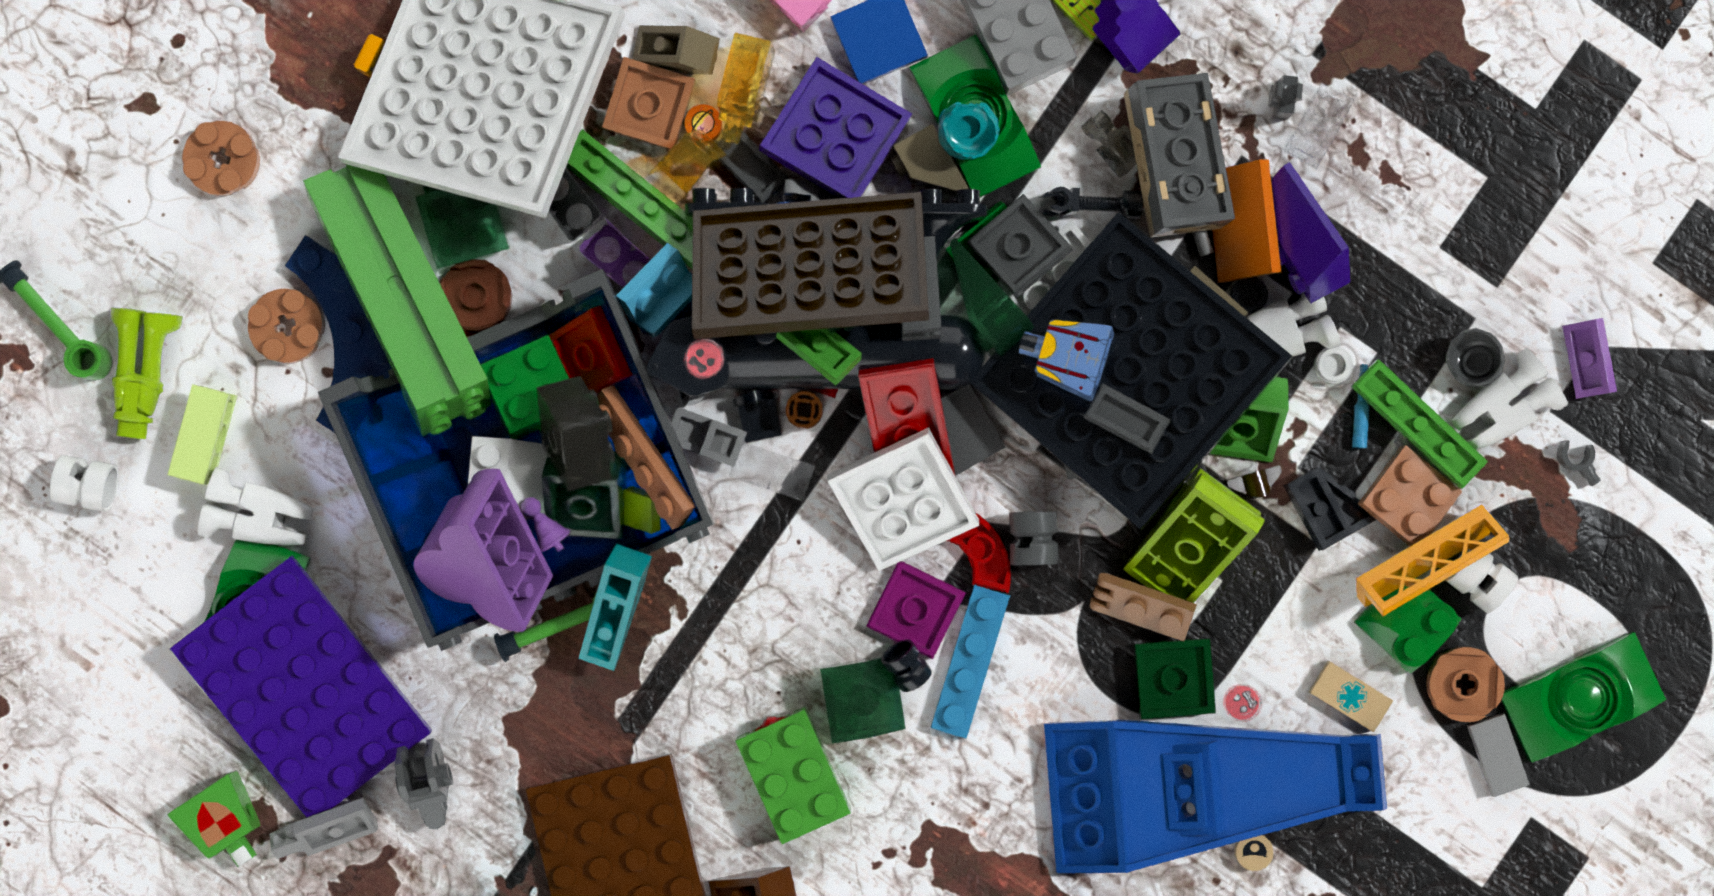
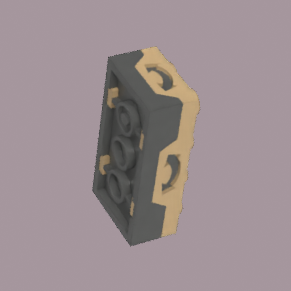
[1124,73,1235,238]

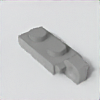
[270,798,378,859]

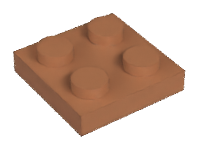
[602,57,696,151]
[1358,445,1462,547]

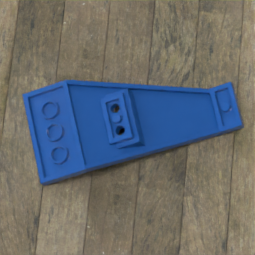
[1044,720,1387,873]

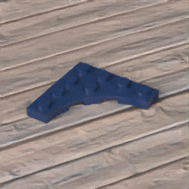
[285,235,392,434]

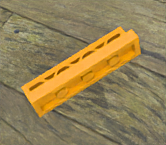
[1356,504,1509,616]

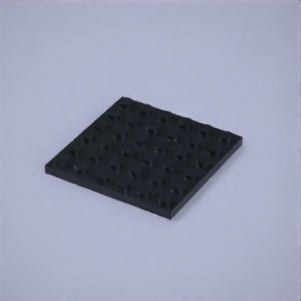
[970,212,1293,530]

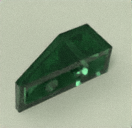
[950,238,1034,357]

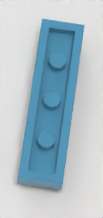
[930,585,1010,739]

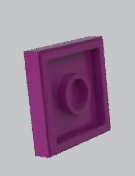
[866,561,966,659]

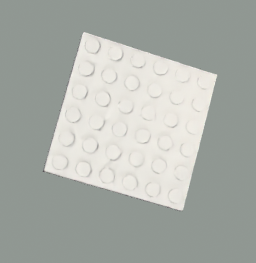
[338,0,625,218]

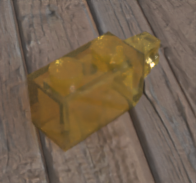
[717,33,776,145]

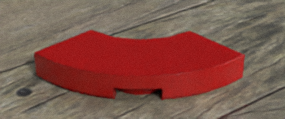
[947,513,1011,593]

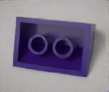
[1271,162,1350,303]

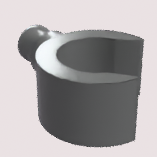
[1557,440,1601,486]

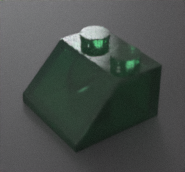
[541,447,627,539]
[820,657,906,744]

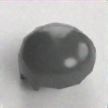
[1446,328,1505,388]

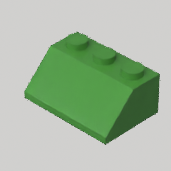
[1209,377,1289,462]

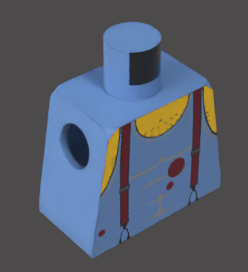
[1019,320,1114,402]

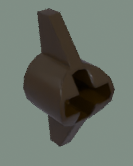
[1225,465,1282,499]

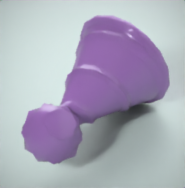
[521,497,570,552]

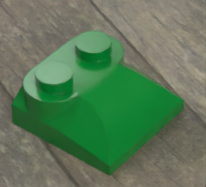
[1354,578,1461,674]

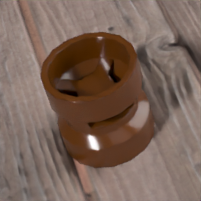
[785,391,823,429]

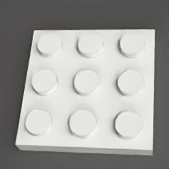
[827,428,979,571]

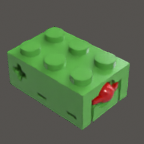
[736,707,851,844]

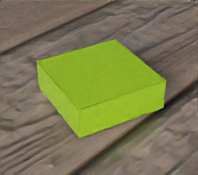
[624,486,661,534]

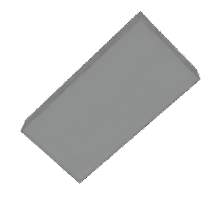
[1467,713,1530,797]

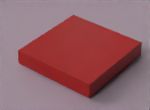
[549,306,632,404]

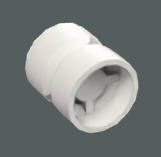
[50,455,119,512]
[1445,549,1518,614]

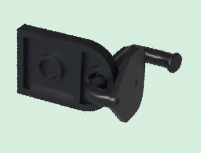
[646,316,777,407]

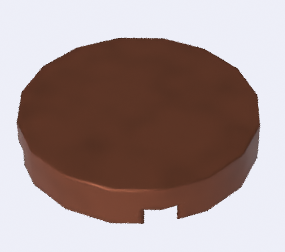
[439,259,513,333]

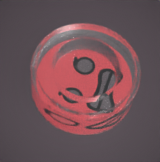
[684,339,724,379]
[1223,684,1262,722]

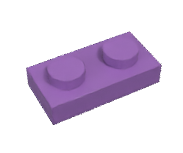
[1562,318,1617,399]

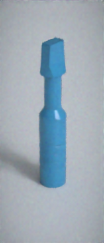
[1352,364,1369,449]

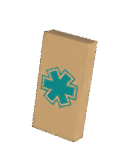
[1308,660,1393,732]

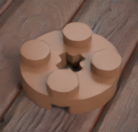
[182,121,260,196]
[248,288,325,364]
[1426,647,1505,722]

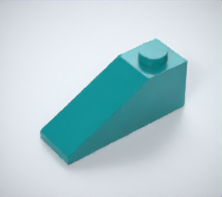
[578,544,652,671]

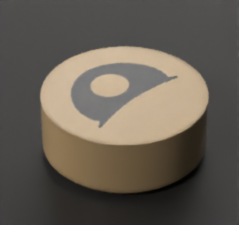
[1234,835,1273,871]

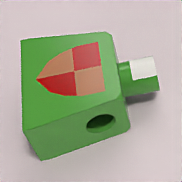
[167,770,260,867]

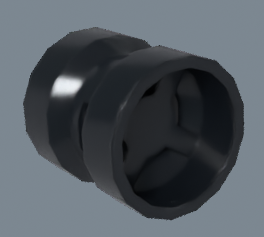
[881,639,932,692]

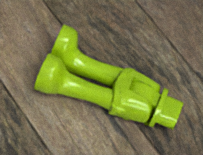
[111,307,183,439]

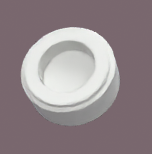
[1314,347,1353,384]

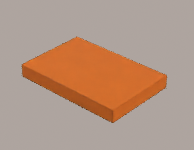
[1212,159,1281,283]

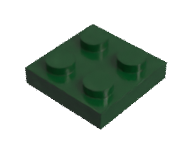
[1134,638,1216,719]

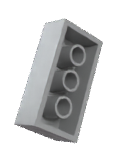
[961,0,1077,96]

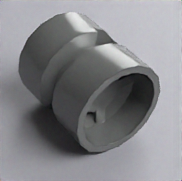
[1009,511,1058,565]

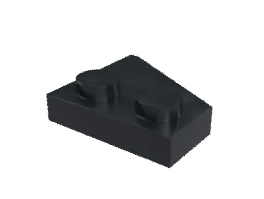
[1283,467,1377,551]

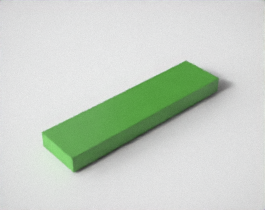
[1351,359,1488,489]

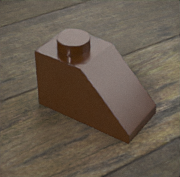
[708,866,796,896]

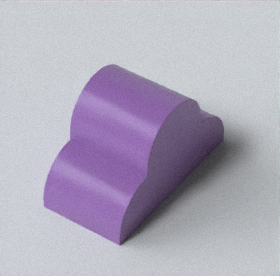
[414,469,553,632]

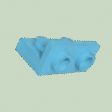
[616,243,692,337]

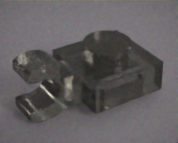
[1081,110,1136,178]

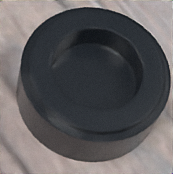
[1229,277,1268,314]

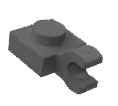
[1268,75,1303,120]

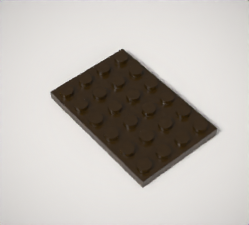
[692,192,929,339]

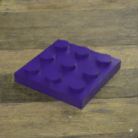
[758,57,912,199]

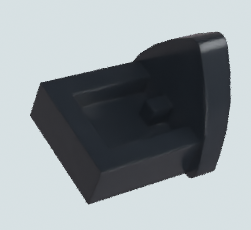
[733,389,782,443]

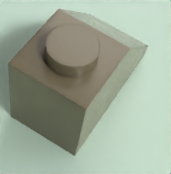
[632,25,720,75]
[890,124,969,195]

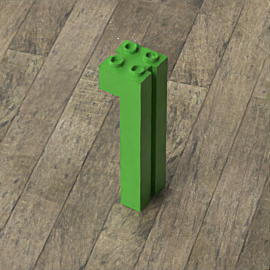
[303,164,491,436]

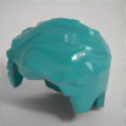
[937,102,1000,160]

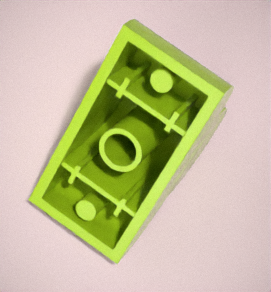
[1123,468,1265,603]

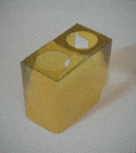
[648,129,727,201]

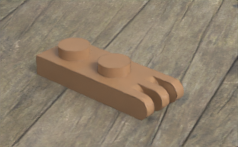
[1089,573,1197,641]

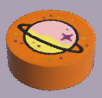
[684,104,722,143]

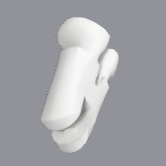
[1246,293,1341,356]
[1451,348,1568,450]
[198,467,313,546]

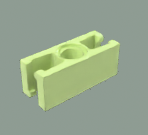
[167,384,237,485]

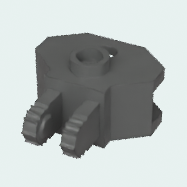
[395,738,453,830]

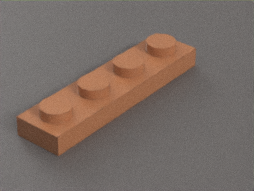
[591,385,696,530]

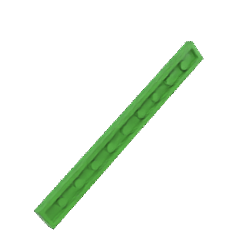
[566,129,862,385]

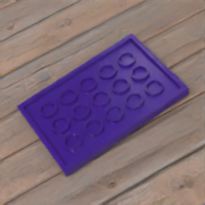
[170,555,432,818]

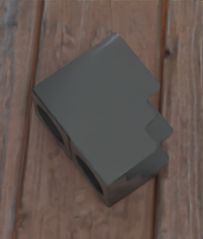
[548,169,604,241]

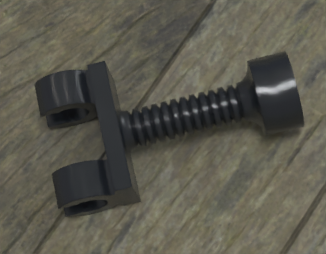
[1039,186,1143,220]

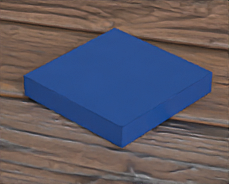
[830,0,928,85]

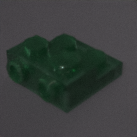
[415,186,510,269]

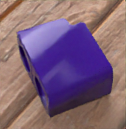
[1092,0,1181,74]

